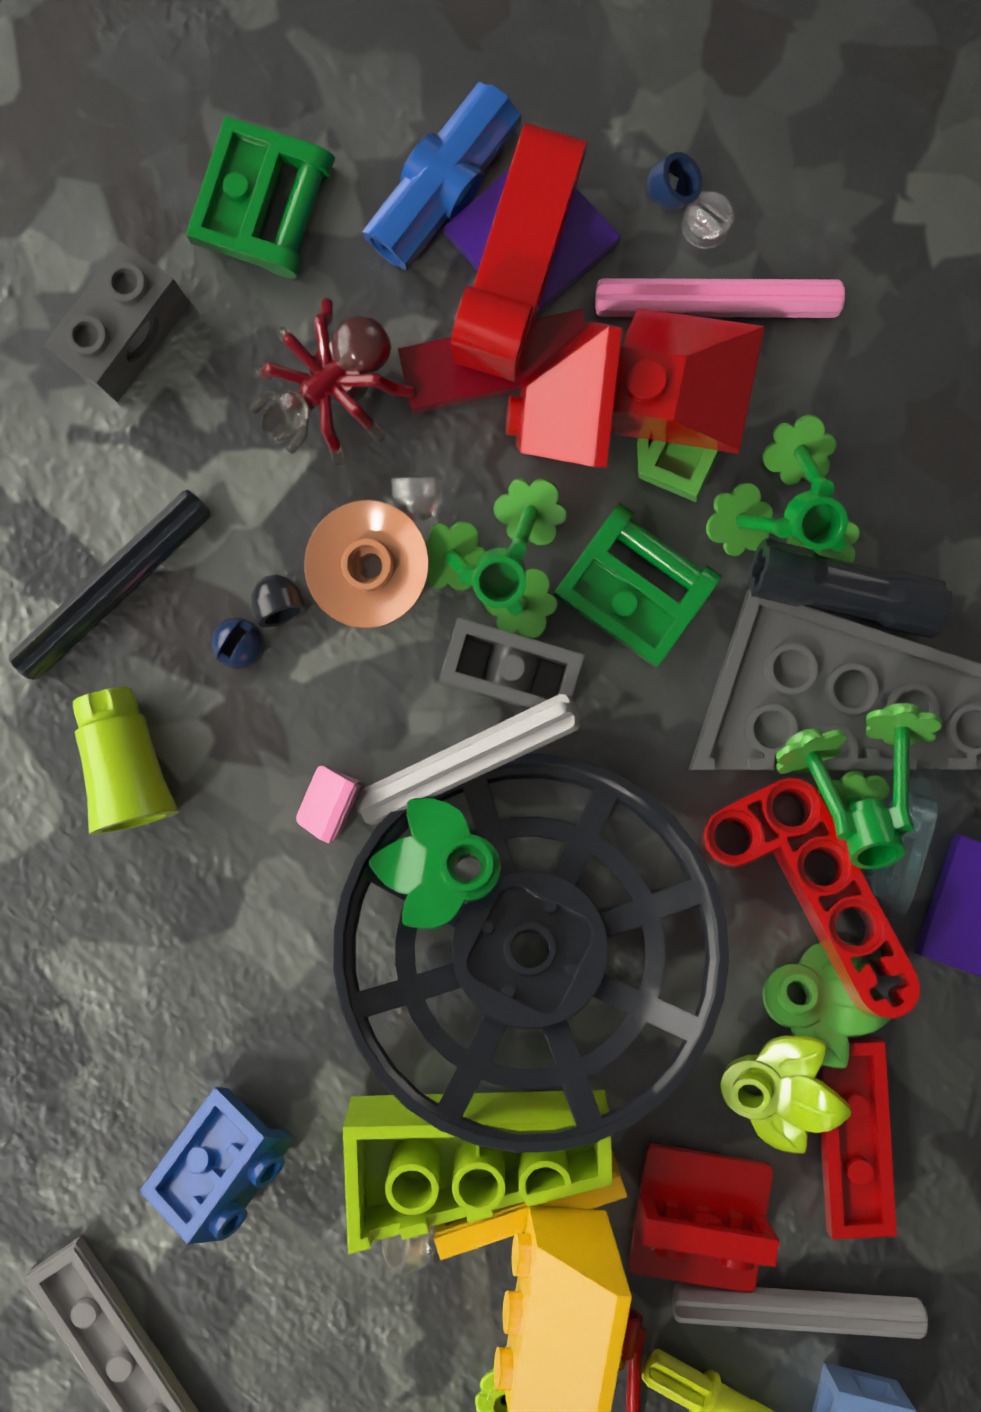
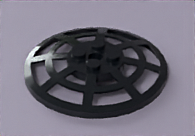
[333,754,729,1153]

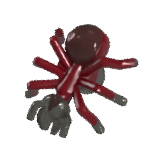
[249,298,417,466]

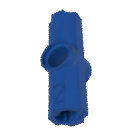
[363,82,521,271]

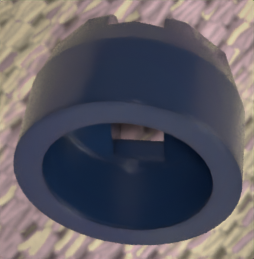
[646,152,703,211]
[211,618,265,669]

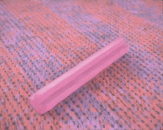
[595,278,845,318]

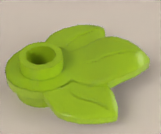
[720,1036,852,1153]

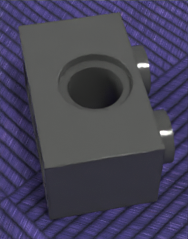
[44,241,190,402]
[439,617,584,709]

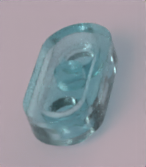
[864,792,937,921]

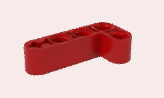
[451,122,588,382]
[700,778,920,1018]

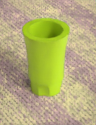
[73,687,179,835]

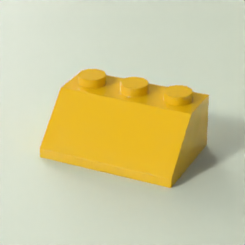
[494,1206,632,1412]

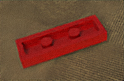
[817,1036,897,1240]

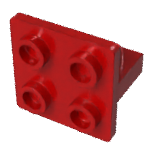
[628,1143,779,1293]

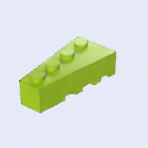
[343,1090,612,1255]

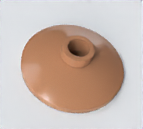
[304,500,430,628]

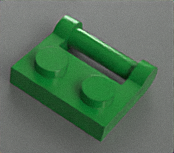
[185,116,335,279]
[553,503,722,668]

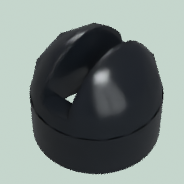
[251,575,307,628]

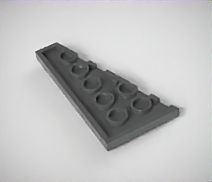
[688,589,981,770]

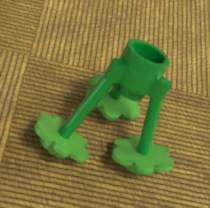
[706,415,860,563]
[426,478,567,638]
[776,703,942,869]

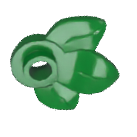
[369,798,501,929]

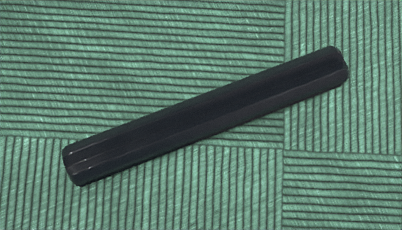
[8,490,211,680]

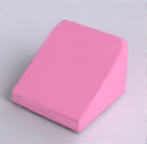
[296,766,362,843]

